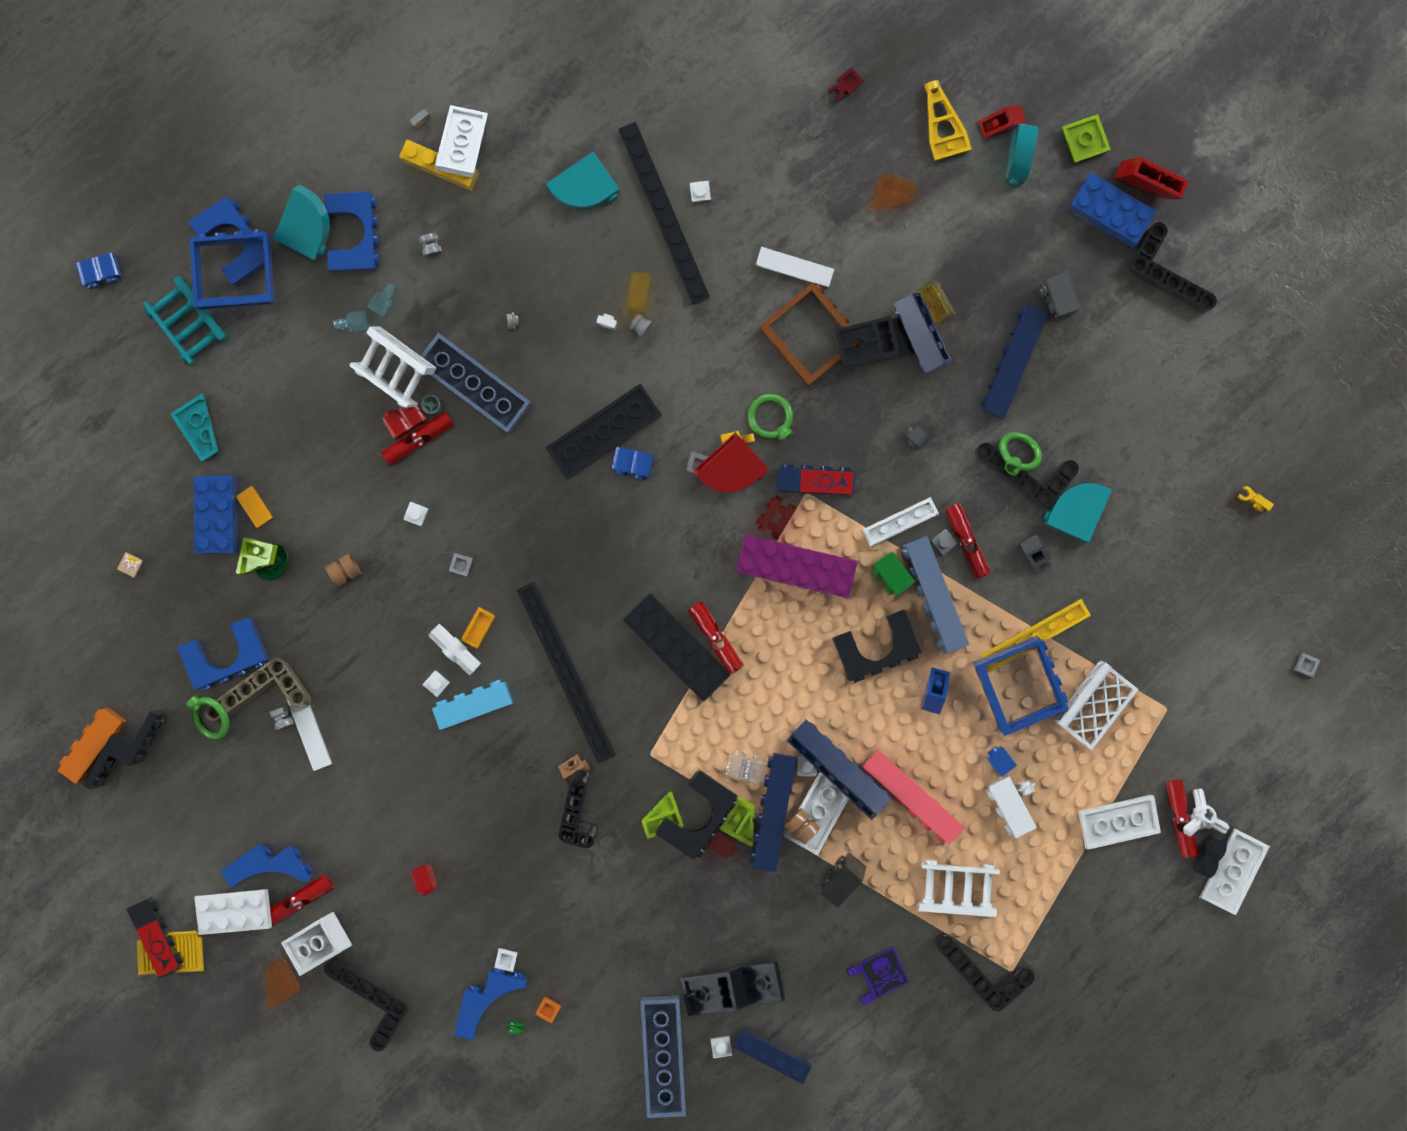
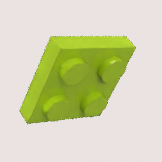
[1061,114,1111,164]

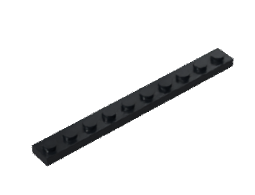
[618,122,710,305]
[517,582,615,764]

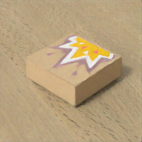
[117,552,144,578]

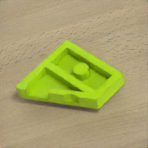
[236,537,278,574]
[641,791,684,839]
[719,796,755,847]

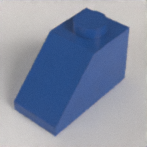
[921,667,950,715]

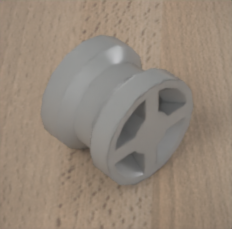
[629,313,652,337]

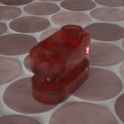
[756,495,796,539]

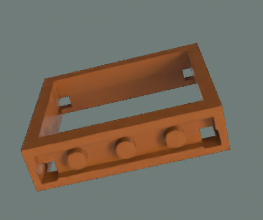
[759,282,862,387]

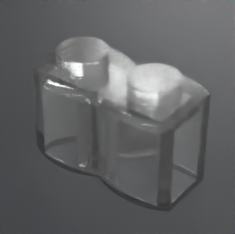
[725,750,768,784]

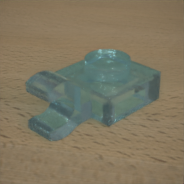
[367,283,397,317]
[333,310,369,333]

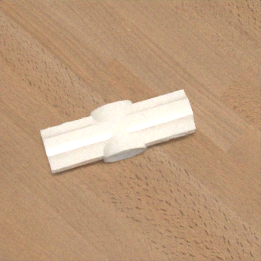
[428,624,481,675]

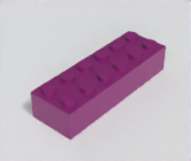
[736,534,858,599]

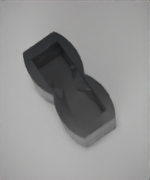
[1193,836,1227,879]

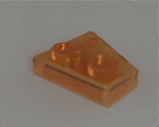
[871,173,918,209]
[265,956,302,1009]

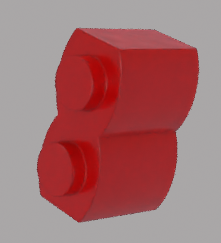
[382,399,428,440]
[410,863,438,896]

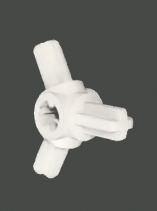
[1183,789,1229,836]

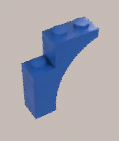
[220,843,313,888]
[454,968,528,1040]

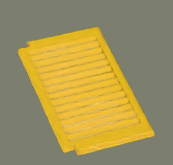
[137,931,204,975]

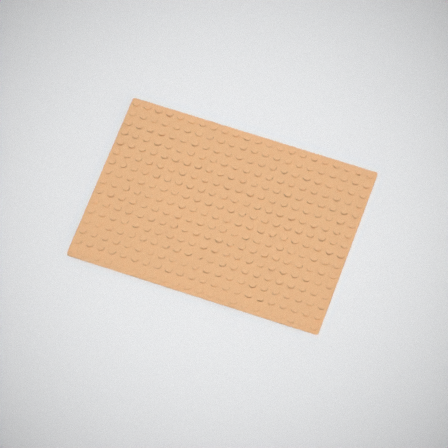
[651,494,1167,971]

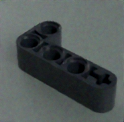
[559,770,597,848]

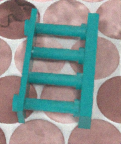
[143,276,229,366]

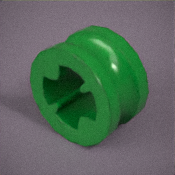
[507,1020,526,1034]

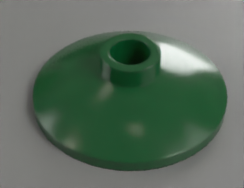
[255,544,289,581]

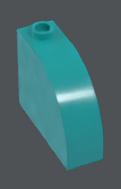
[1005,124,1039,186]
[546,152,620,210]
[273,185,330,260]
[1043,483,1112,543]

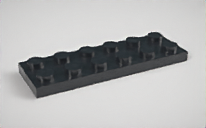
[545,383,662,479]
[623,593,731,702]

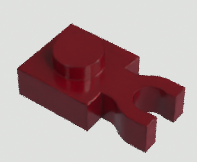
[828,67,864,102]

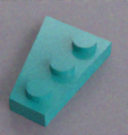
[170,393,219,462]

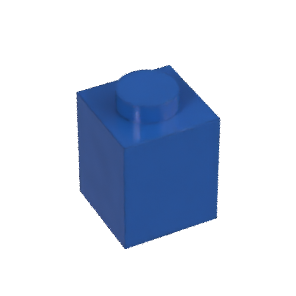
[986,746,1017,777]

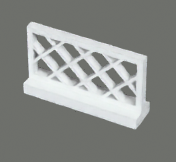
[1054,660,1138,750]

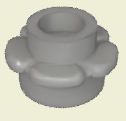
[506,312,519,331]

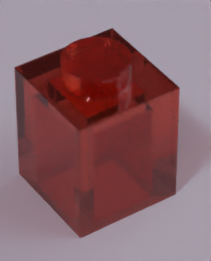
[707,829,738,859]

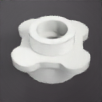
[1016,780,1035,796]

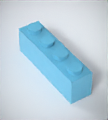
[432,680,514,730]

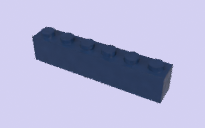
[980,303,1049,420]
[787,719,891,820]
[750,752,797,872]

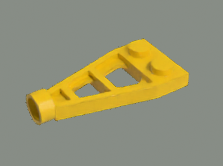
[924,80,972,161]

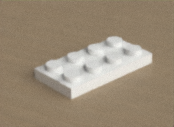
[435,105,488,178]
[784,772,849,855]
[1078,794,1161,850]
[1200,828,1270,915]
[194,889,272,935]

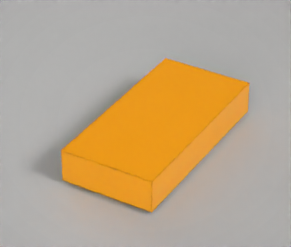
[236,486,274,528]
[460,607,496,650]

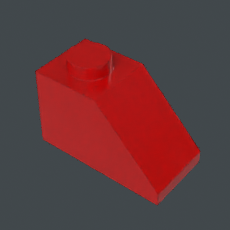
[978,105,1026,139]

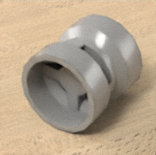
[419,233,442,257]
[269,705,294,730]

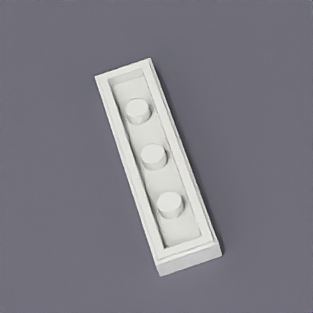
[756,247,834,288]
[862,497,939,547]
[286,694,332,771]

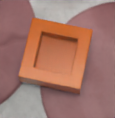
[535,996,562,1024]

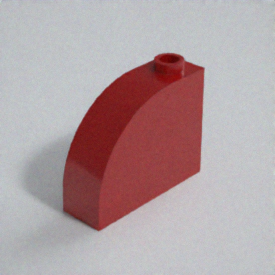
[1114,157,1189,200]
[693,432,769,492]

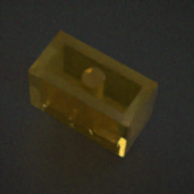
[627,271,652,315]
[917,280,957,324]

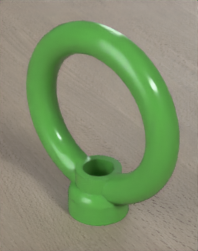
[748,394,793,442]
[999,432,1042,475]
[186,695,229,740]

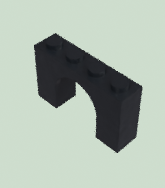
[832,609,922,683]
[655,768,738,860]

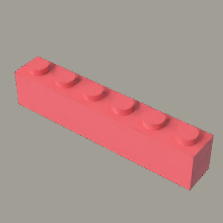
[862,749,965,845]

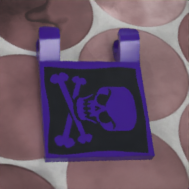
[846,947,909,1005]

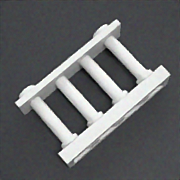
[349,326,436,408]
[917,860,1000,917]

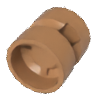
[325,553,362,588]
[784,808,821,845]

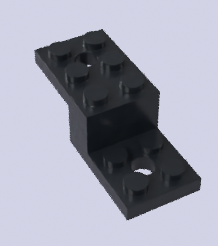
[834,316,915,368]
[83,710,166,789]
[680,961,785,1016]

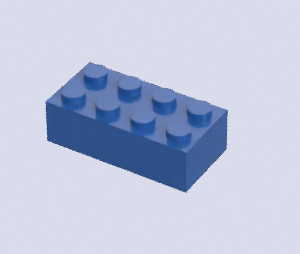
[1068,173,1157,249]
[193,476,238,554]

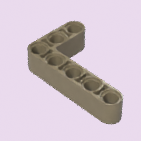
[205,658,311,723]

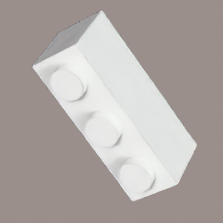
[986,775,1037,839]

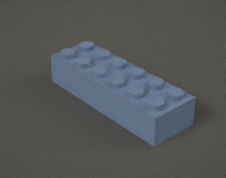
[421,333,532,434]
[901,536,969,653]
[640,995,686,1118]

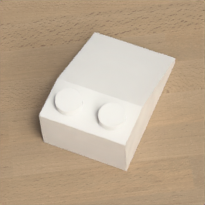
[281,912,352,976]

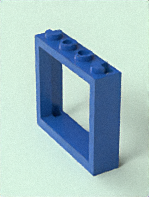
[189,230,275,310]
[973,636,1068,736]

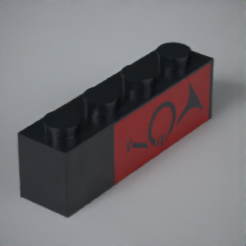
[126,897,184,979]

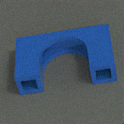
[324,191,380,273]
[189,196,273,288]
[177,617,269,692]

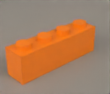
[57,708,127,784]

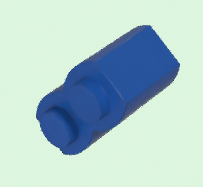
[75,253,122,289]
[612,447,654,480]

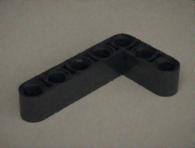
[1129,222,1217,312]
[975,442,1079,508]
[935,933,1035,1012]
[324,958,410,1051]

